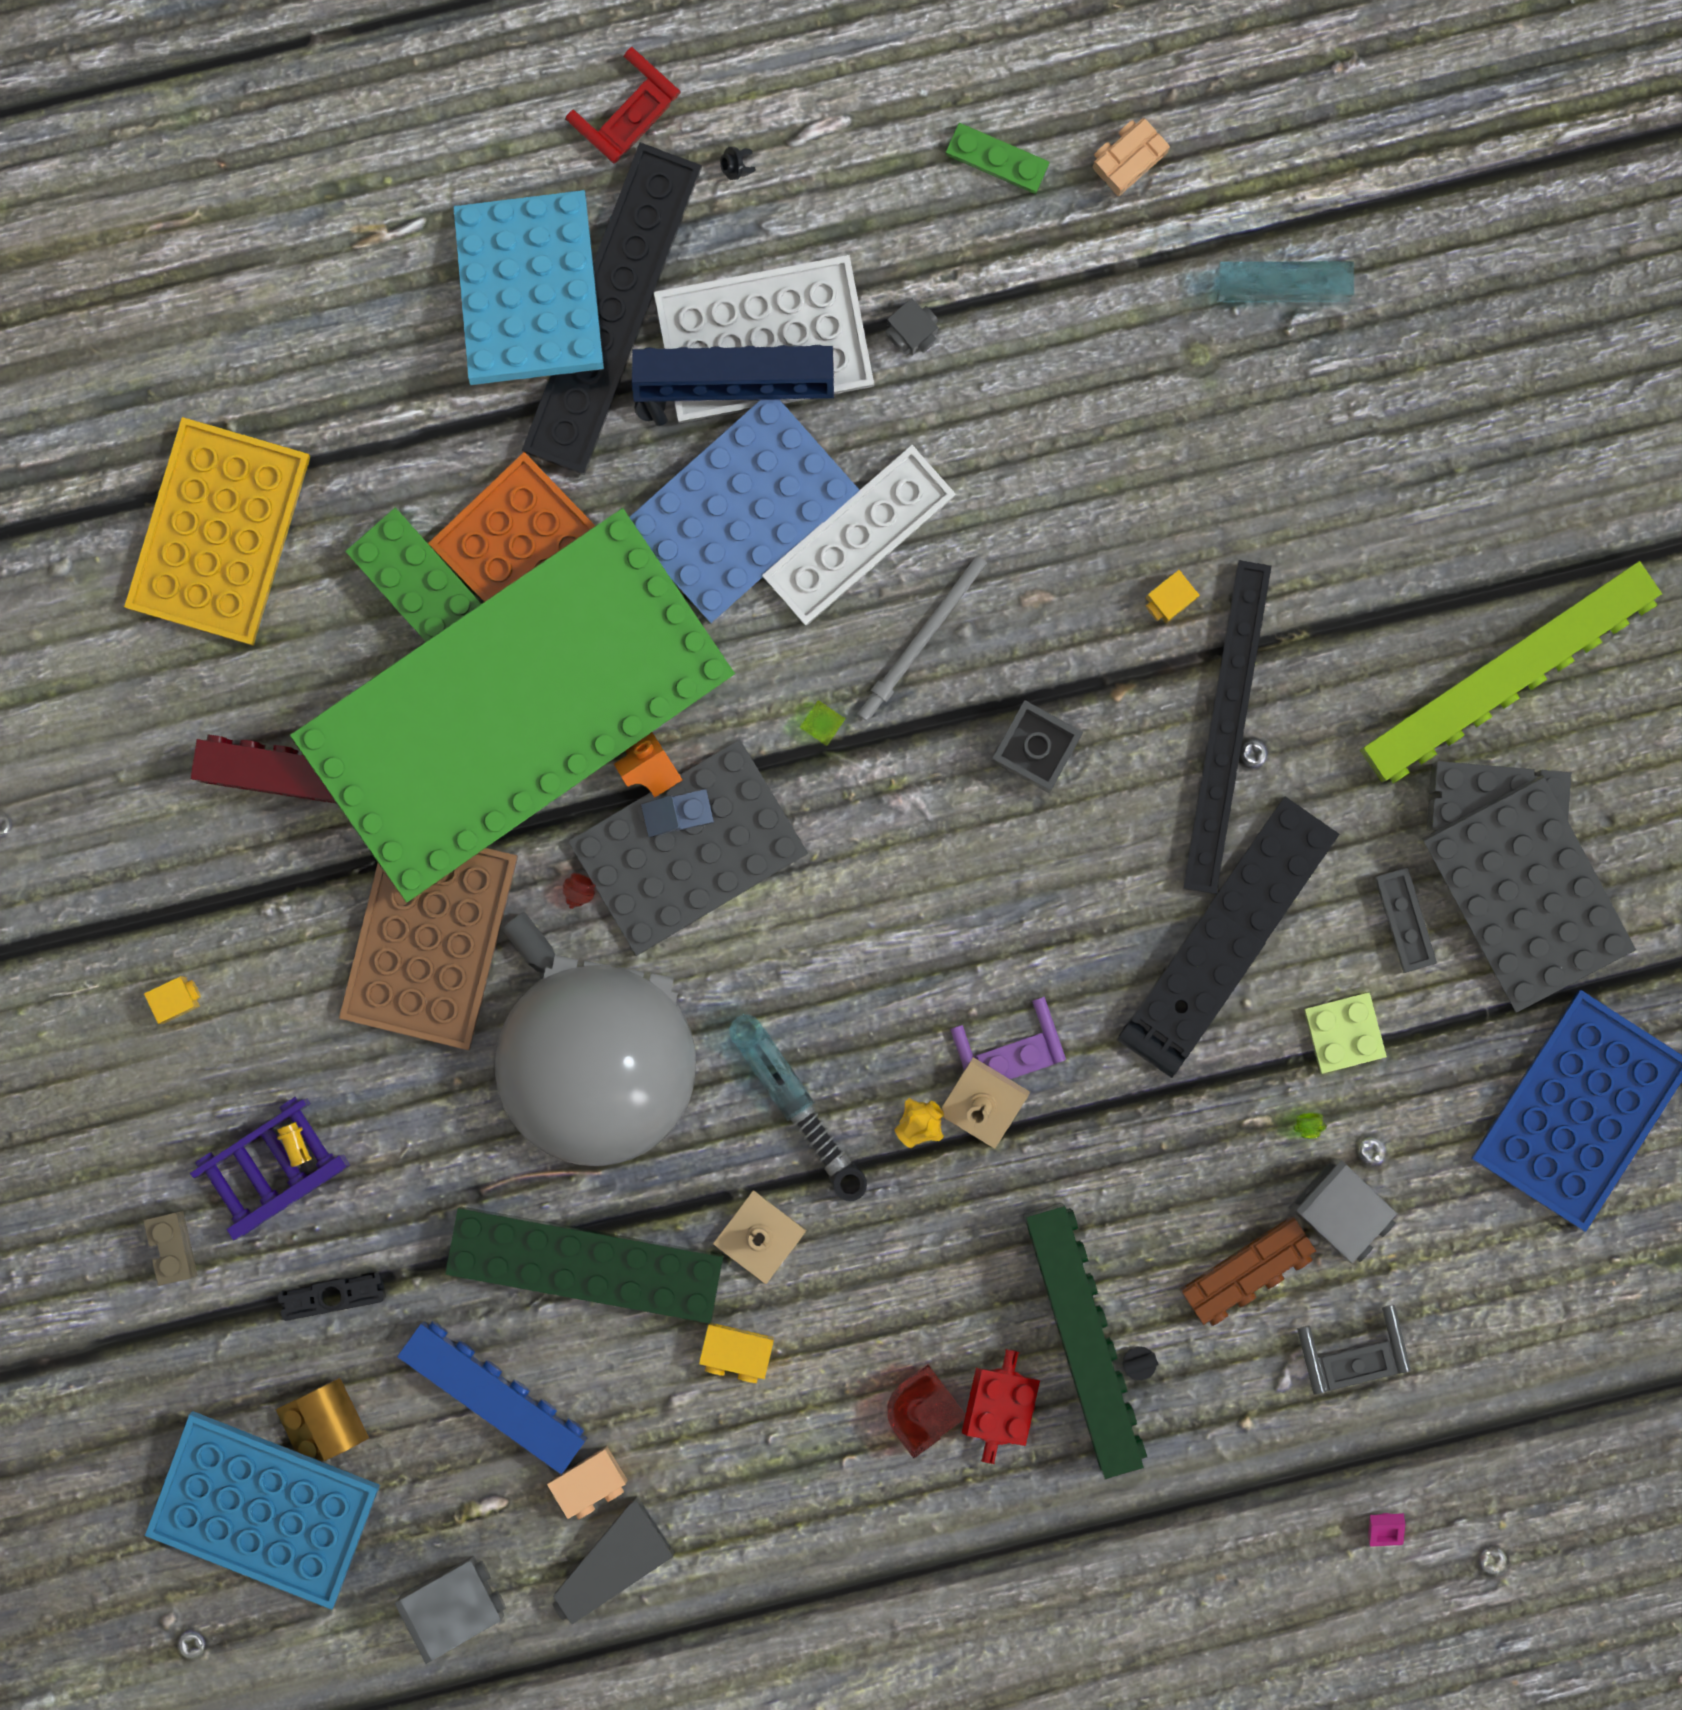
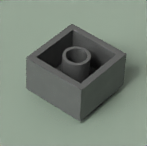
[991,700,1083,793]

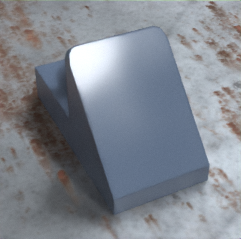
[641,789,714,837]

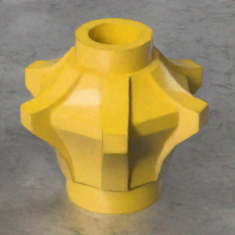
[894,1098,944,1148]

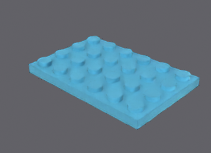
[454,190,604,385]

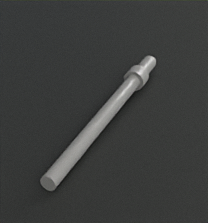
[857,555,987,722]

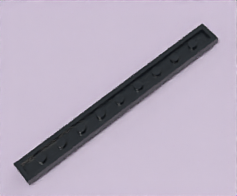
[1182,560,1272,894]

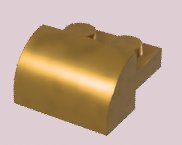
[275,1378,369,1462]

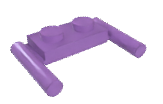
[950,997,1066,1079]

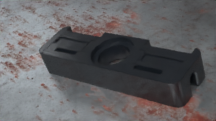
[278,1272,386,1321]

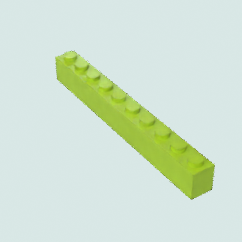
[1360,561,1662,784]

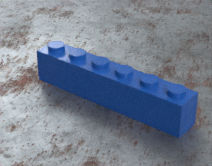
[397,1321,587,1475]

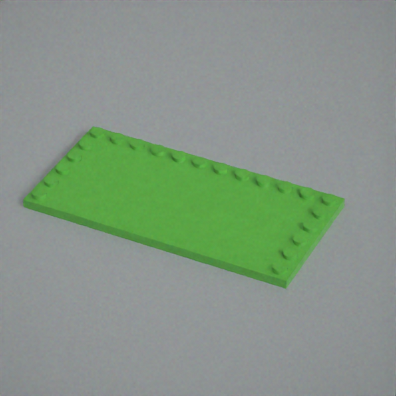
[289,508,735,903]

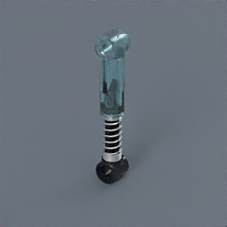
[730,1015,867,1201]

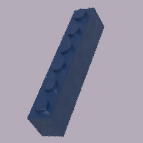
[632,345,834,402]

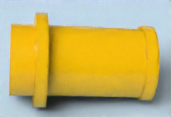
[277,1122,312,1167]

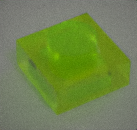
[799,700,846,747]

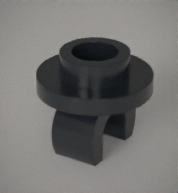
[720,146,756,180]

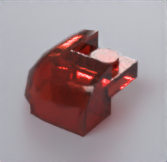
[887,1364,966,1459]

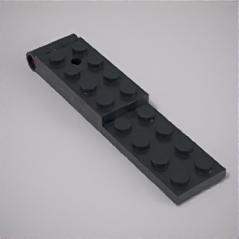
[1117,796,1340,1078]

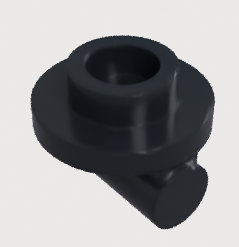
[634,401,668,426]
[1122,1346,1159,1380]

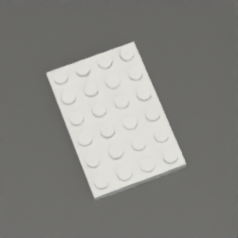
[654,255,874,424]

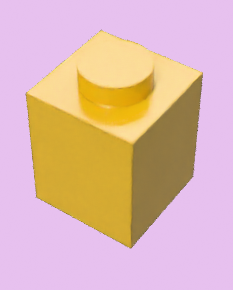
[1145,570,1200,623]
[144,976,201,1024]

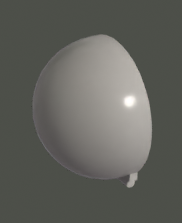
[495,955,696,1166]

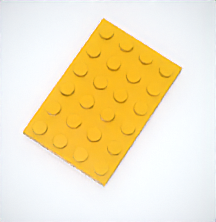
[124,417,311,646]

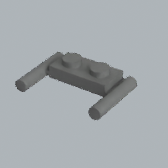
[1297,1305,1411,1394]

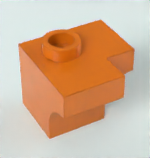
[614,732,683,798]

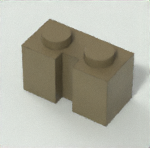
[143,1211,198,1286]

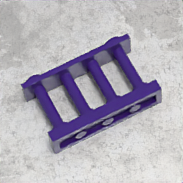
[190,1097,351,1241]

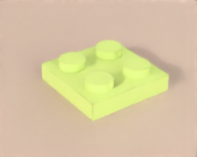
[1304,992,1387,1074]

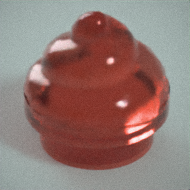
[563,873,596,909]

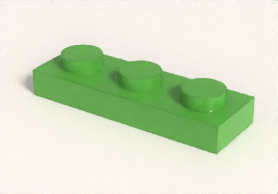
[946,123,1050,194]

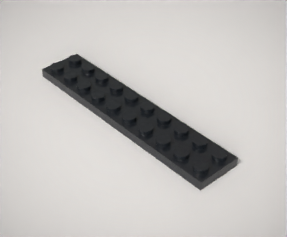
[522,142,702,475]

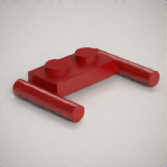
[565,47,681,164]

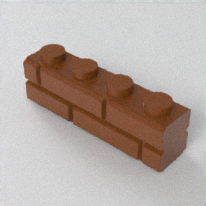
[1179,1216,1316,1326]

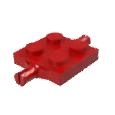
[961,1349,1040,1464]

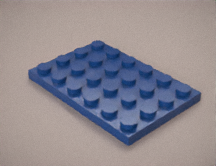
[1471,990,1682,1232]

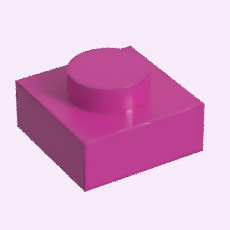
[1368,1513,1405,1547]

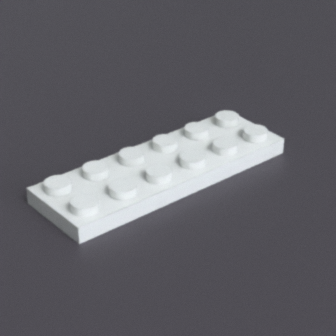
[762,445,956,626]

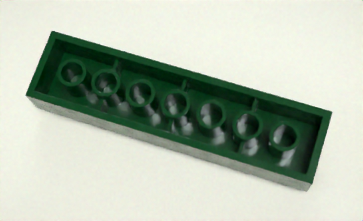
[1023,1203,1147,1479]
[445,1206,724,1324]

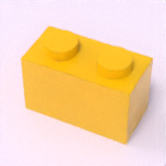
[699,1322,775,1383]

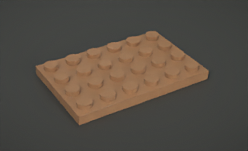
[339,848,518,1050]

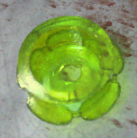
[1293,1113,1327,1139]

